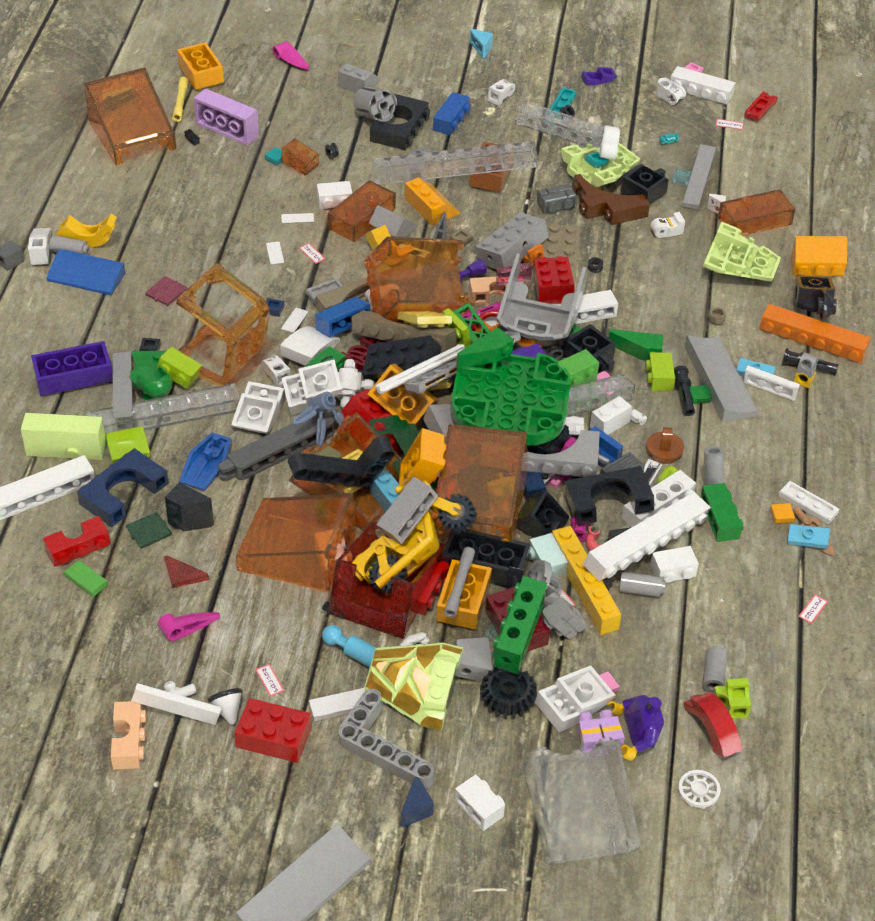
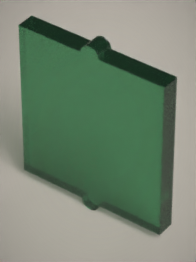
[126,512,172,549]

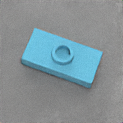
[736,358,776,376]
[788,524,830,549]

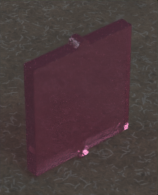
[145,276,188,306]

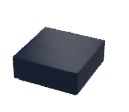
[262,298,285,317]

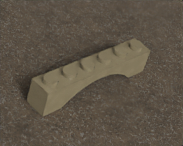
[316,263,419,312]
[352,310,456,353]

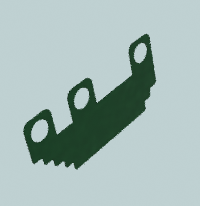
[369,415,441,494]

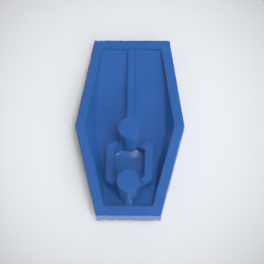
[179,432,232,491]

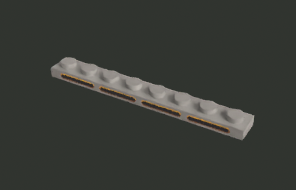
[405,331,521,394]

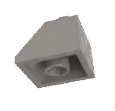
[338,63,381,93]
[369,205,418,240]

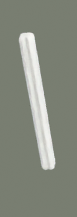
[376,344,465,394]

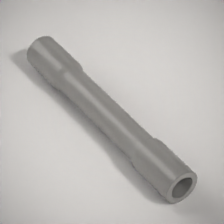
[444,547,475,618]

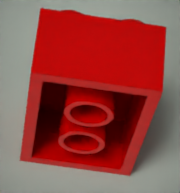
[533,256,575,304]
[234,698,312,763]

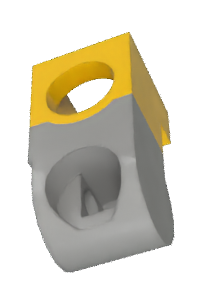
[794,352,818,388]

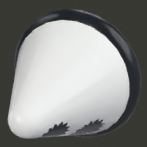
[207,688,243,725]

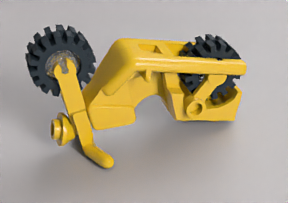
[351,480,477,596]

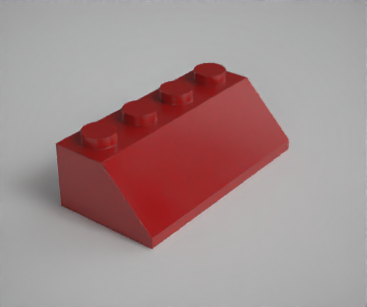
[341,389,403,457]

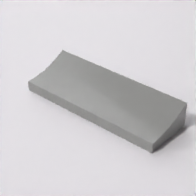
[685,335,758,422]
[236,823,371,921]

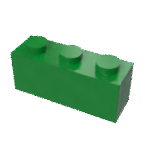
[700,483,744,542]

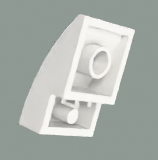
[280,326,340,365]
[282,360,343,416]
[231,381,286,434]
[535,666,616,732]

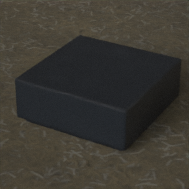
[139,338,161,351]

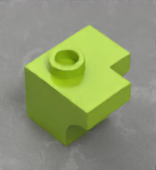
[713,678,752,719]

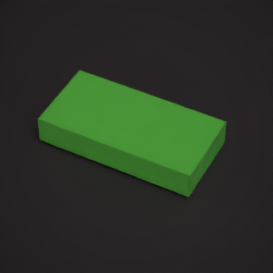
[64,560,108,597]

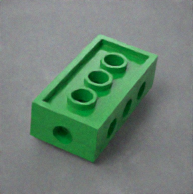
[492,576,548,674]

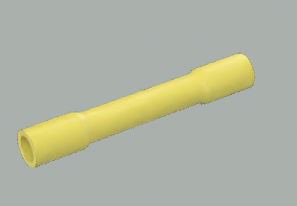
[172,77,189,122]

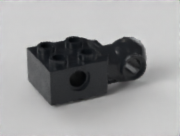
[794,275,837,321]

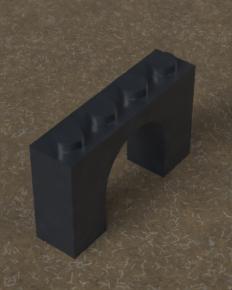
[370,93,430,151]
[565,466,654,526]

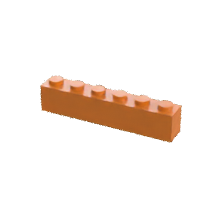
[759,304,871,363]

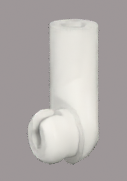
[398,632,430,646]

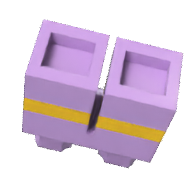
[578,710,625,755]

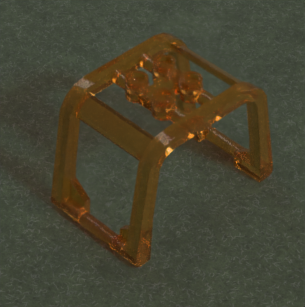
[176,263,270,386]

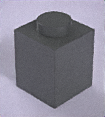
[0,240,24,271]

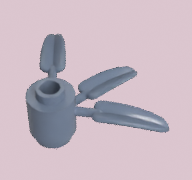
[292,391,351,449]

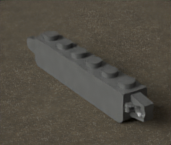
[218,409,344,481]

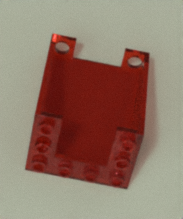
[328,521,446,639]

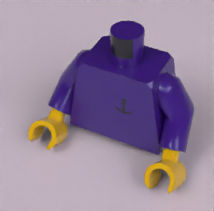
[607,695,664,761]

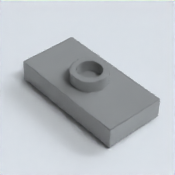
[306,278,343,304]

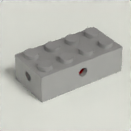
[476,212,549,272]

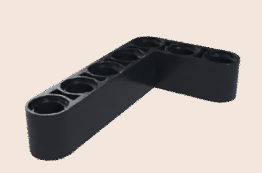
[287,436,395,487]

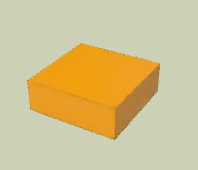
[770,503,795,524]

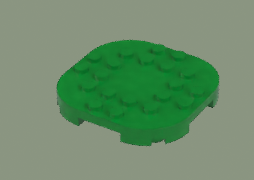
[450,353,571,445]

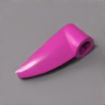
[272,41,309,70]
[158,612,220,641]

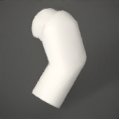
[164,681,197,697]

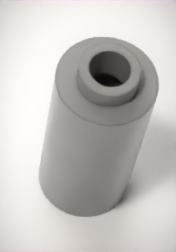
[49,235,90,255]
[704,446,724,485]
[619,572,666,597]
[703,646,727,693]

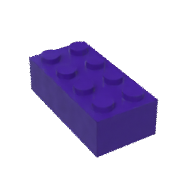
[31,341,113,396]

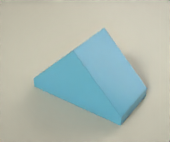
[470,29,493,58]

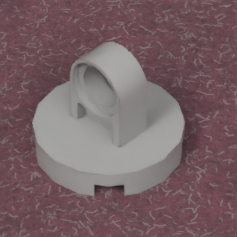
[527,559,563,595]

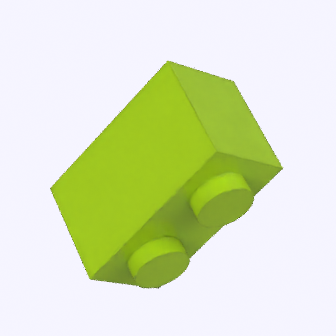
[156,346,202,389]
[645,352,675,391]

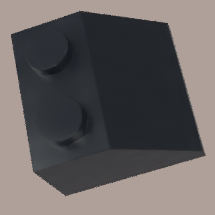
[165,482,214,531]
[514,489,569,538]

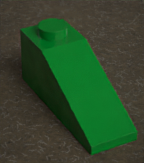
[456,327,514,369]
[609,329,663,361]

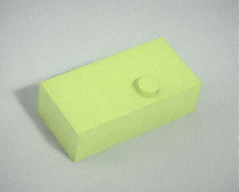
[21,413,106,460]

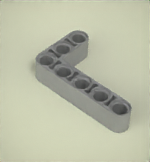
[339,689,434,789]

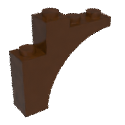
[572,174,650,225]

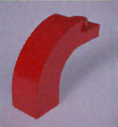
[683,692,743,757]

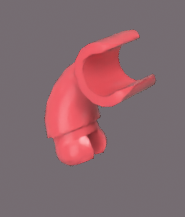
[586,526,600,551]

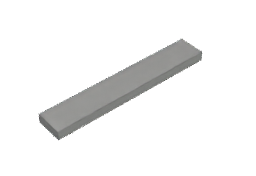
[682,144,716,210]
[113,351,133,418]

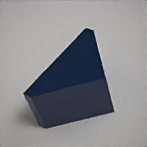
[400,777,434,827]

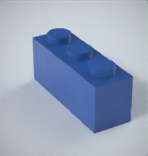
[433,92,471,135]
[315,297,370,338]

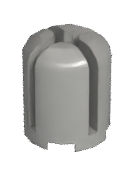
[353,86,397,122]

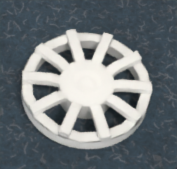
[678,770,721,809]

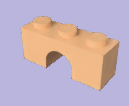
[469,275,523,305]
[111,701,146,770]

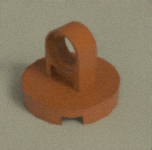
[646,427,684,464]

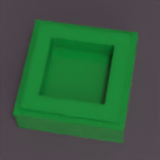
[689,385,711,404]

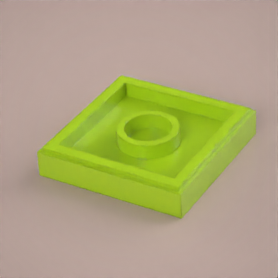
[105,426,151,464]

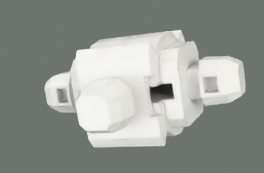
[336,359,374,409]

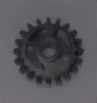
[480,667,537,719]

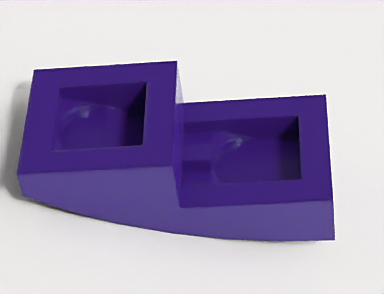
[581,67,617,85]

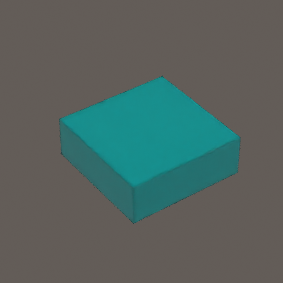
[265,147,288,165]
[584,152,608,168]

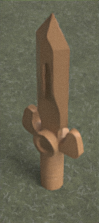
[793,506,834,556]

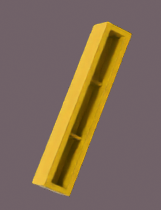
[552,526,621,635]

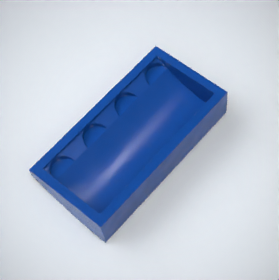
[47,249,126,296]

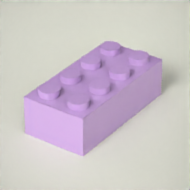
[194,88,259,146]

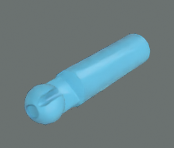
[322,625,377,668]

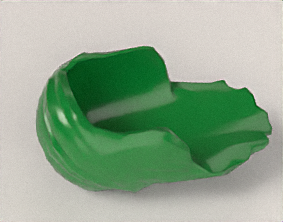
[129,365,173,398]

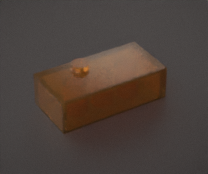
[328,180,396,242]
[718,189,795,236]

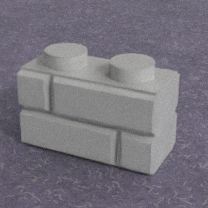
[543,597,587,639]

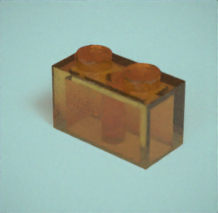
[281,138,320,176]

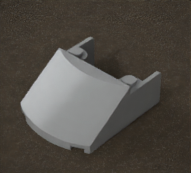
[497,253,587,340]

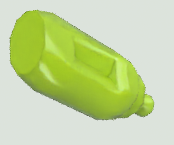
[656,466,678,485]

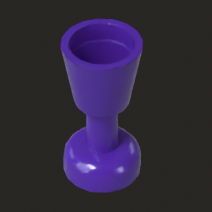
[449,258,487,287]

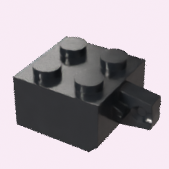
[621,164,669,204]
[563,324,615,373]

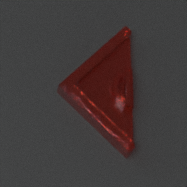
[164,555,209,588]

